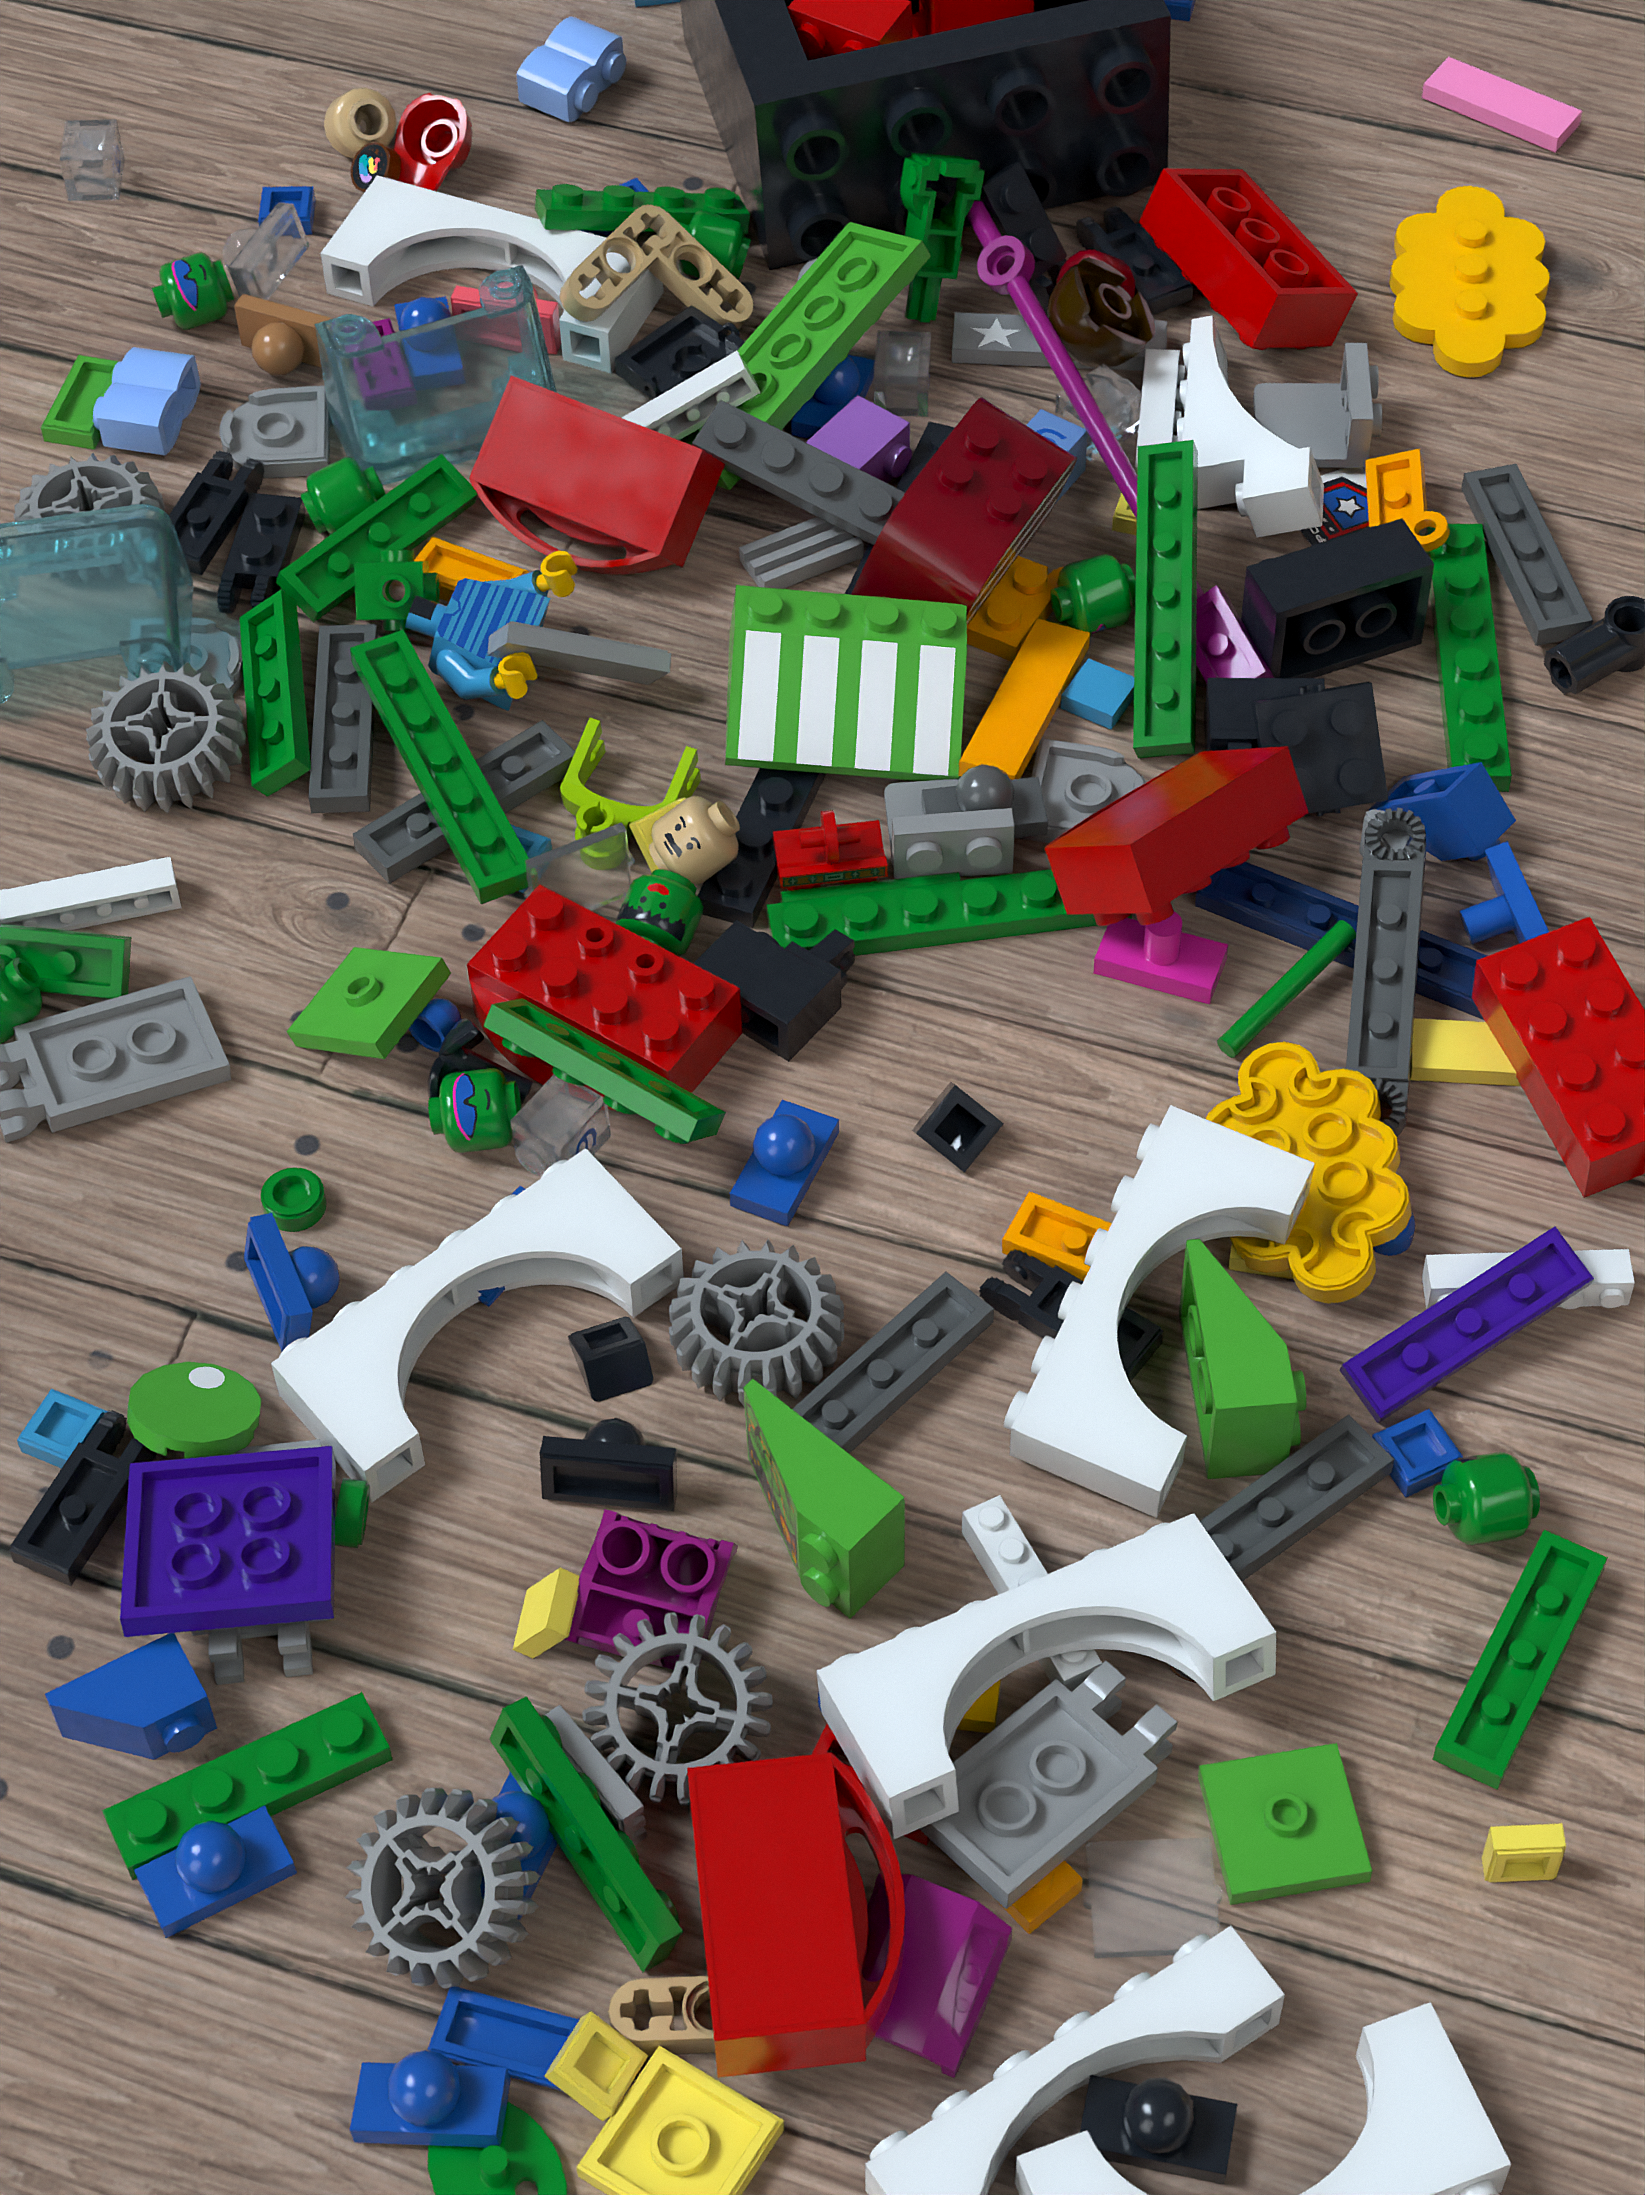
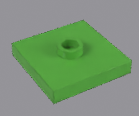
[286,947,451,1059]
[1198,1743,1372,1905]

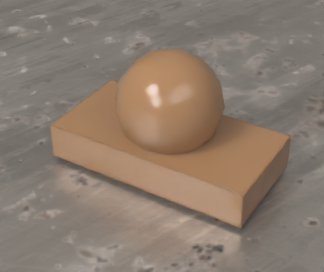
[234,294,344,375]

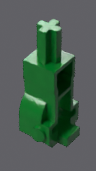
[900,153,985,323]

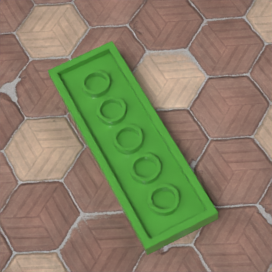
[679,222,931,490]

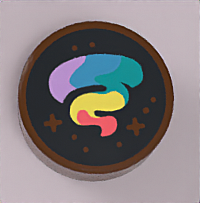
[351,142,401,193]

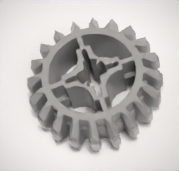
[14,453,166,587]
[86,660,246,813]
[669,1238,844,1408]
[582,1613,773,1806]
[344,1787,541,1988]

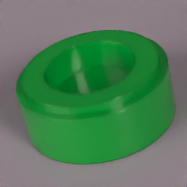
[261,1167,327,1232]
[335,1478,370,1548]

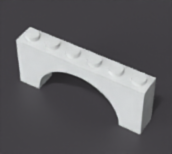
[320,176,663,373]
[1004,1105,1315,1518]
[271,1148,684,1503]
[816,1513,1276,1839]
[1015,2002,1511,2195]

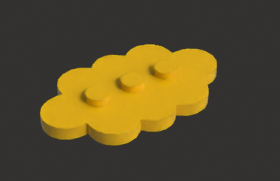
[1389,186,1550,378]
[1206,1042,1412,1304]

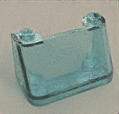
[315,265,557,485]
[0,504,193,704]

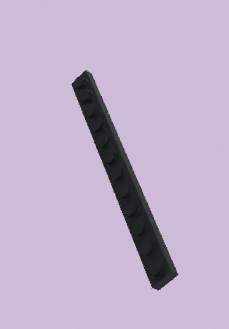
[697,421,955,928]

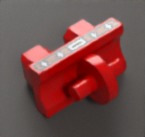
[773,810,888,891]

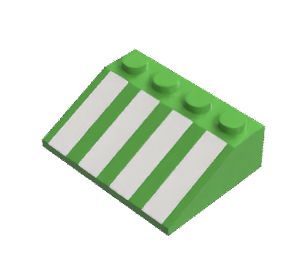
[725,585,967,781]

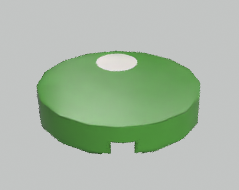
[127,1362,261,1459]

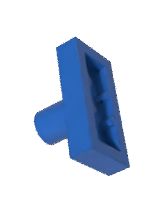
[1459,841,1549,944]

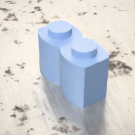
[516,16,626,123]
[93,347,201,455]

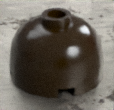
[1047,257,1156,370]

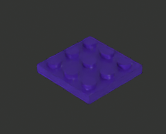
[120,1446,336,1637]

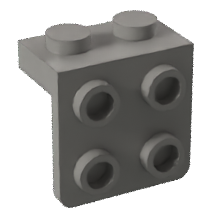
[1253,343,1382,468]
[884,778,1014,879]

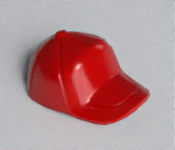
[393,93,472,191]

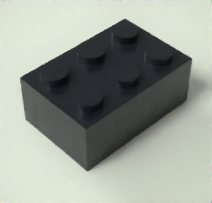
[1241,518,1434,678]

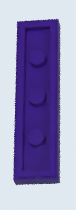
[1340,1226,1594,1424]

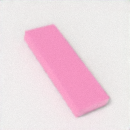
[1422,57,1582,153]

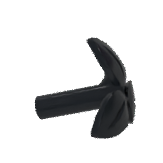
[427,1018,534,1104]

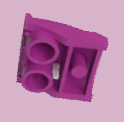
[564,1509,738,1670]
[862,1873,1012,2079]

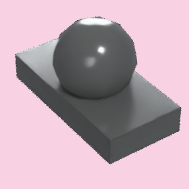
[922,764,1048,838]

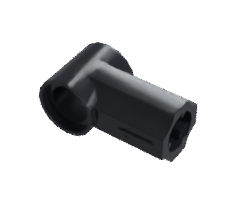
[1544,596,1645,695]

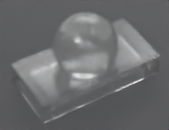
[222,202,310,300]

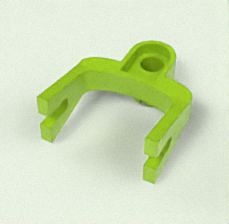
[560,718,701,866]

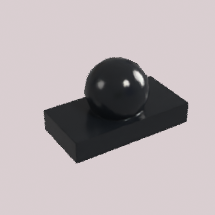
[539,1417,677,1511]
[1080,2074,1237,2184]

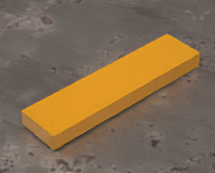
[958,618,1090,780]

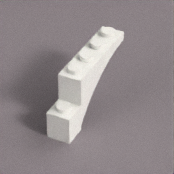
[1177,315,1324,538]

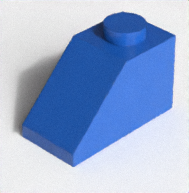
[1368,762,1516,861]
[45,1633,217,1760]

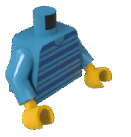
[405,551,578,711]

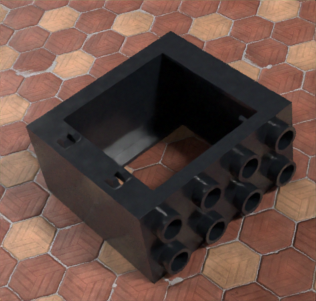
[680,0,1171,270]

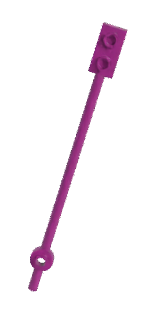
[966,201,1274,683]

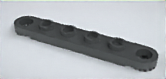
[1346,807,1427,1137]

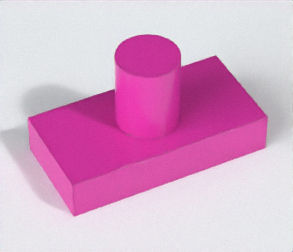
[1093,911,1228,1005]

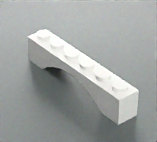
[865,1926,1285,2195]

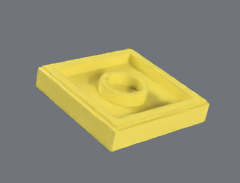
[576,2045,784,2195]

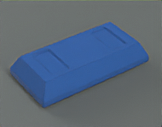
[427,1986,580,2092]

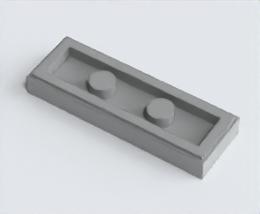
[487,621,671,685]

